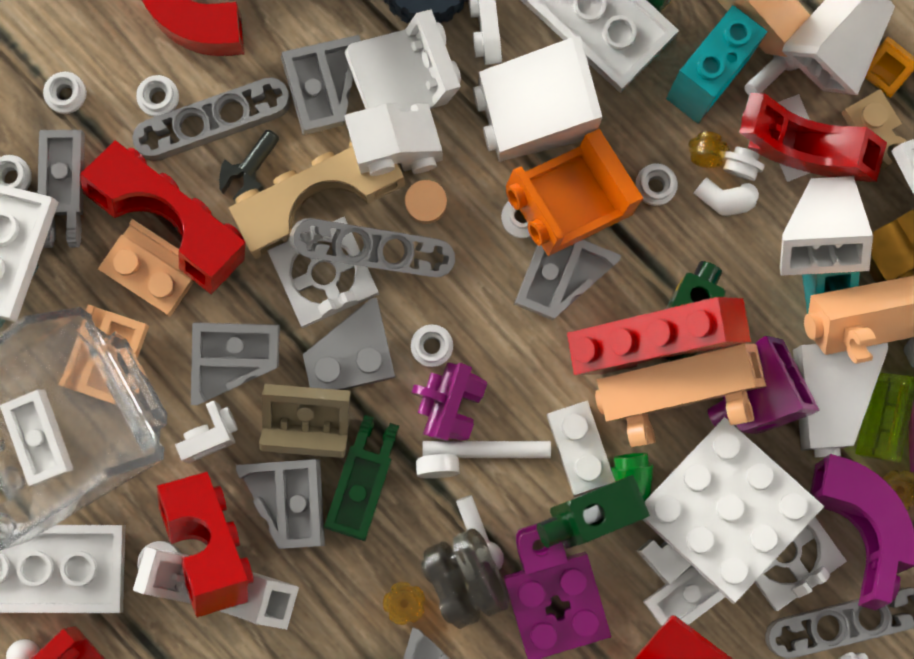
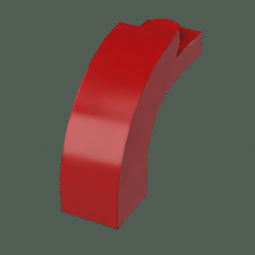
[142,0,245,56]
[739,93,887,182]

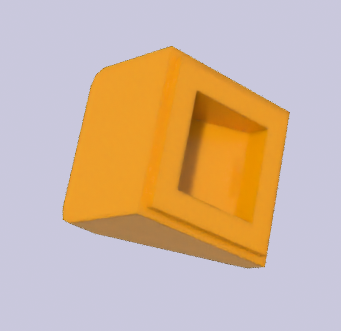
[865,36,914,98]

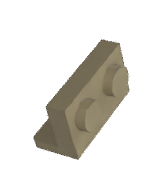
[259,384,351,458]

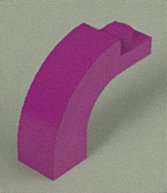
[810,454,914,610]

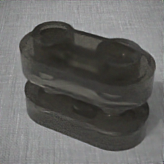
[421,528,509,629]

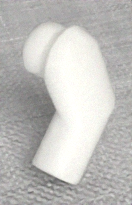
[693,177,759,216]

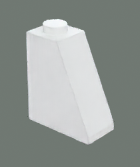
[782,0,895,95]
[780,176,873,276]
[793,342,888,458]

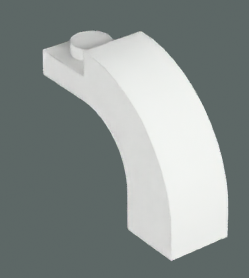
[133,547,299,630]

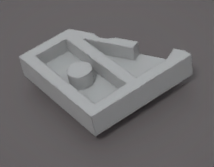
[191,322,280,405]
[236,459,325,549]

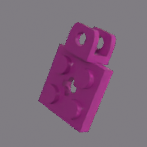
[503,523,612,659]

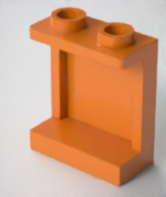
[505,129,643,256]

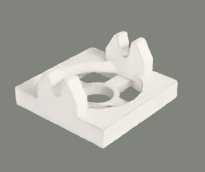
[267,216,379,329]
[755,517,847,611]

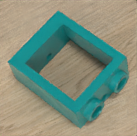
[666,5,768,124]

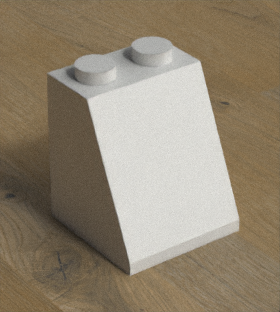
[473,35,602,162]

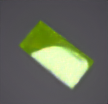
[855,372,914,463]

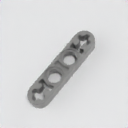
[132,77,291,161]
[290,218,455,277]
[765,587,914,659]

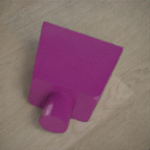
[707,336,820,434]

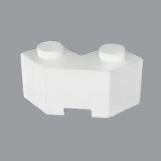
[344,103,443,176]

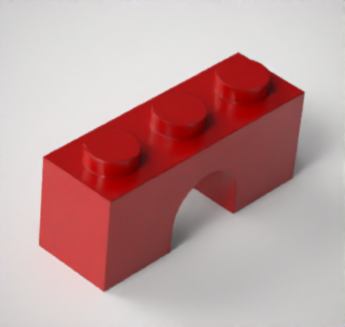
[157,471,254,618]

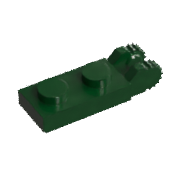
[324,415,399,541]

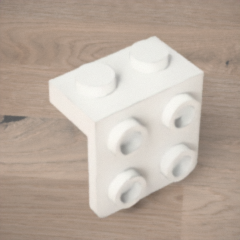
[345,9,461,111]

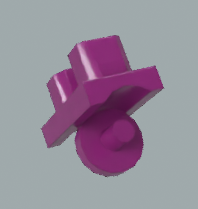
[411,362,487,441]

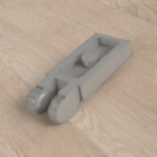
[38,130,85,248]

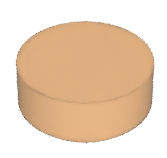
[405,180,447,224]

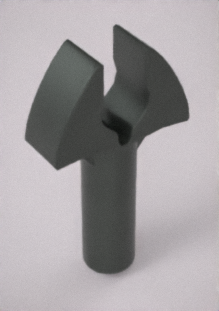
[219,130,279,203]

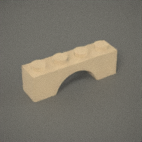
[228,142,405,259]

